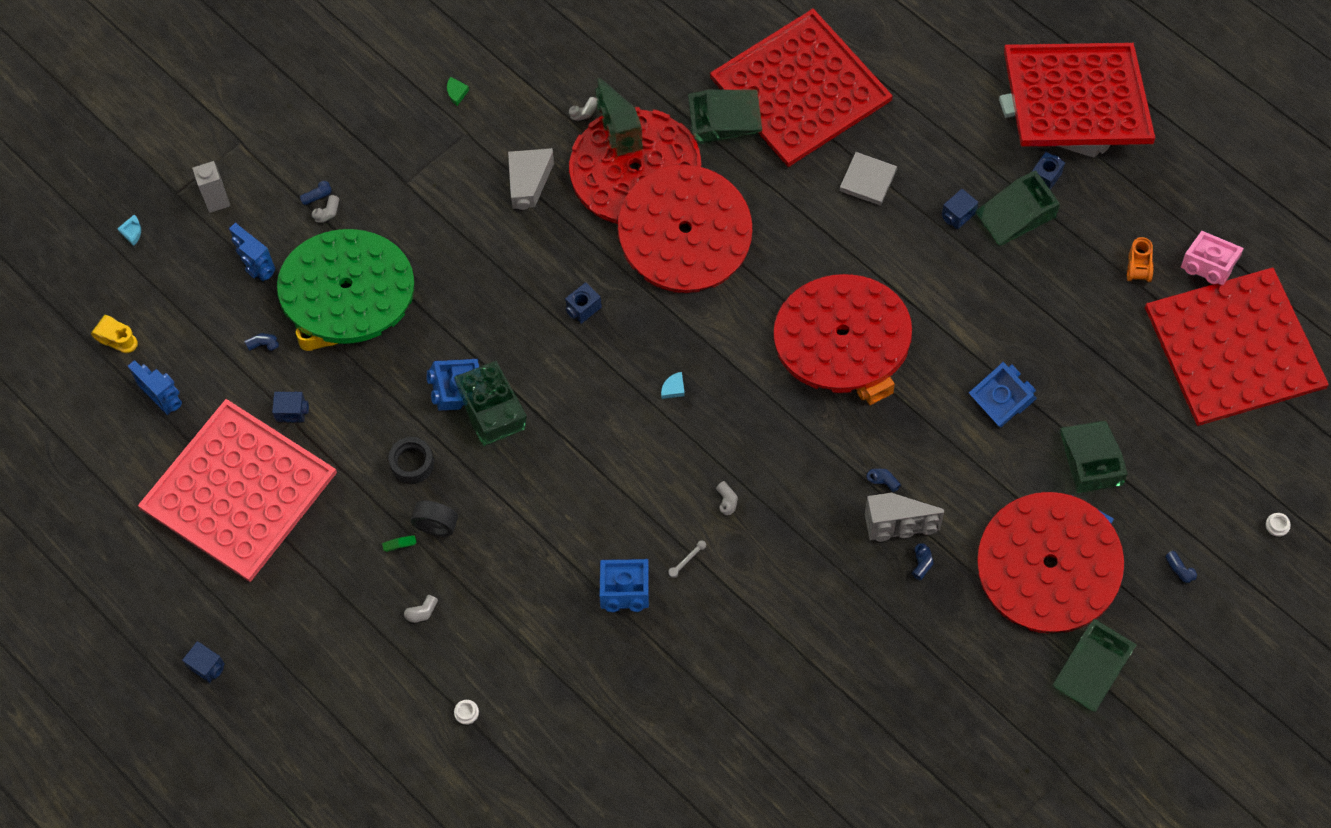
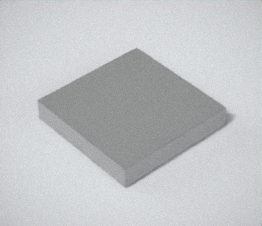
[840,152,897,206]

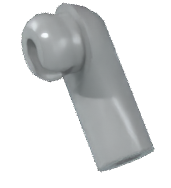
[569,97,599,121]
[312,195,340,223]
[716,481,738,515]

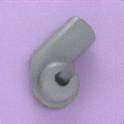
[404,595,438,623]

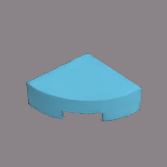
[117,215,141,246]
[661,372,685,399]

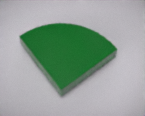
[447,77,469,106]
[382,535,417,552]

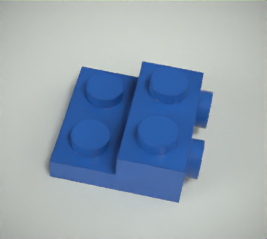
[229,223,276,281]
[427,359,487,411]
[128,360,182,415]
[969,362,1037,428]
[600,559,649,612]

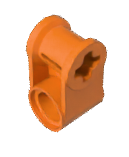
[1127,237,1153,283]

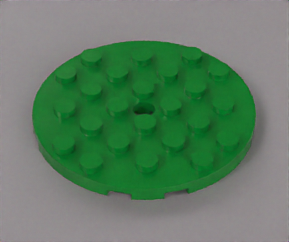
[277,229,414,344]

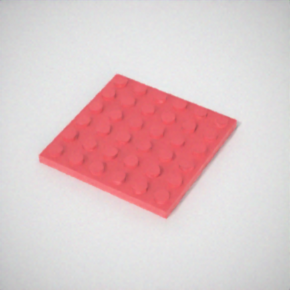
[138,399,337,582]

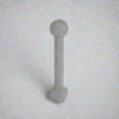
[669,541,706,578]

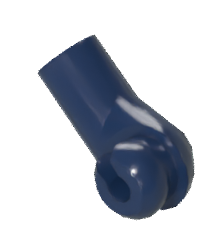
[300,181,332,205]
[244,333,279,351]
[866,469,901,492]
[912,543,933,580]
[1165,551,1197,583]

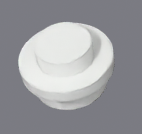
[1266,513,1290,537]
[454,700,479,725]

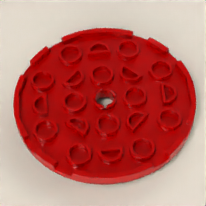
[569,107,701,224]
[618,165,752,293]
[774,274,912,393]
[978,492,1124,634]

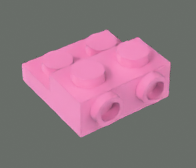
[1181,231,1244,285]

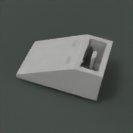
[865,493,944,542]

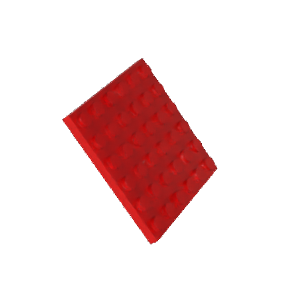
[710,9,893,167]
[1004,43,1155,146]
[1145,268,1329,426]

